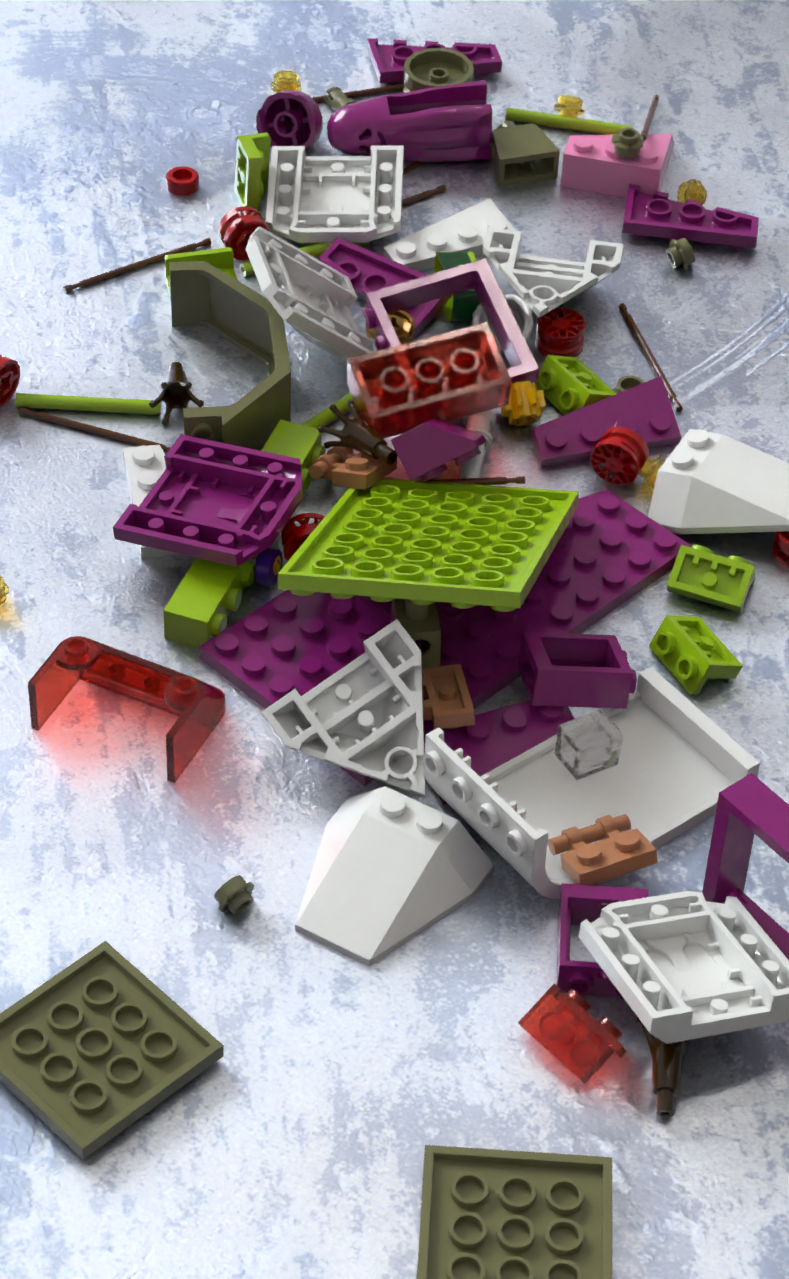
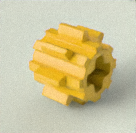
[499,381,546,426]

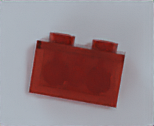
[518,984,627,1084]

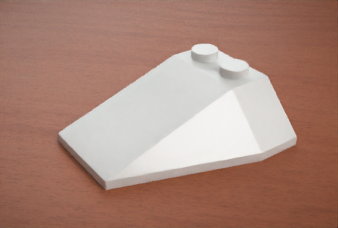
[648,429,789,534]
[295,786,494,966]

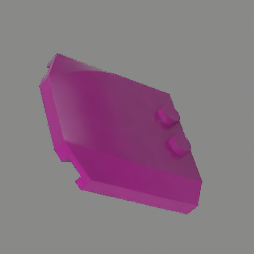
[113,434,303,567]

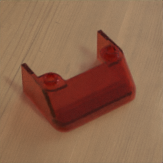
[28,636,226,783]

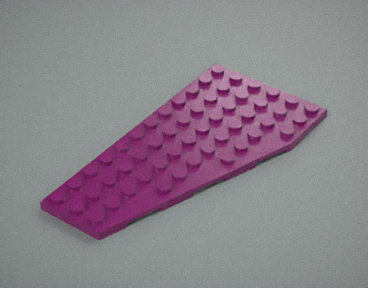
[199,490,691,786]

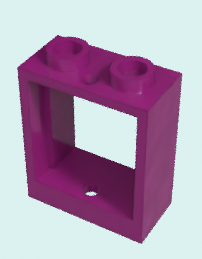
[517,632,637,709]
[556,883,648,999]

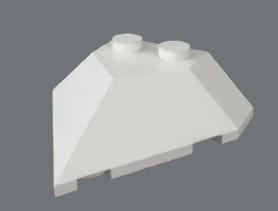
[483,227,624,318]
[261,619,426,797]

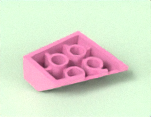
[561,134,674,198]

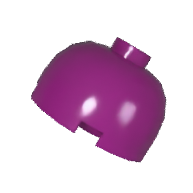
[256,90,323,152]

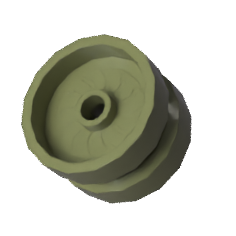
[403,48,474,93]

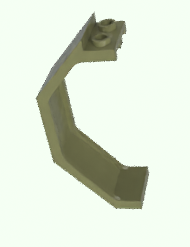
[169,261,291,451]

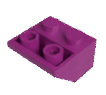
[390,418,487,482]

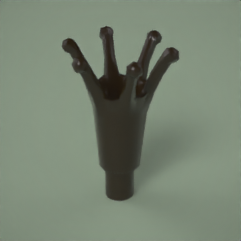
[149,362,204,426]
[317,399,398,464]
[636,1016,692,1117]

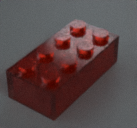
[347,322,512,439]

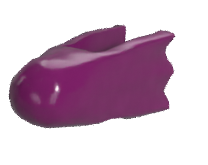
[327,80,493,163]

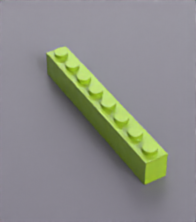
[163,419,326,648]

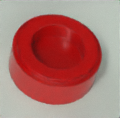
[166,166,199,196]

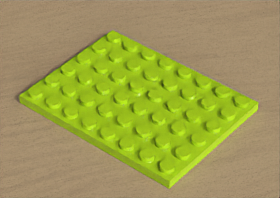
[278,478,579,612]

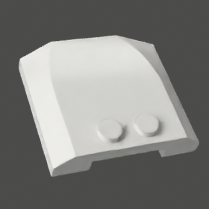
[266,145,404,243]
[245,226,385,372]
[578,891,789,1044]

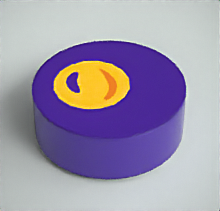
[255,548,283,587]

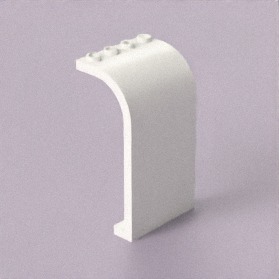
[423,667,760,899]

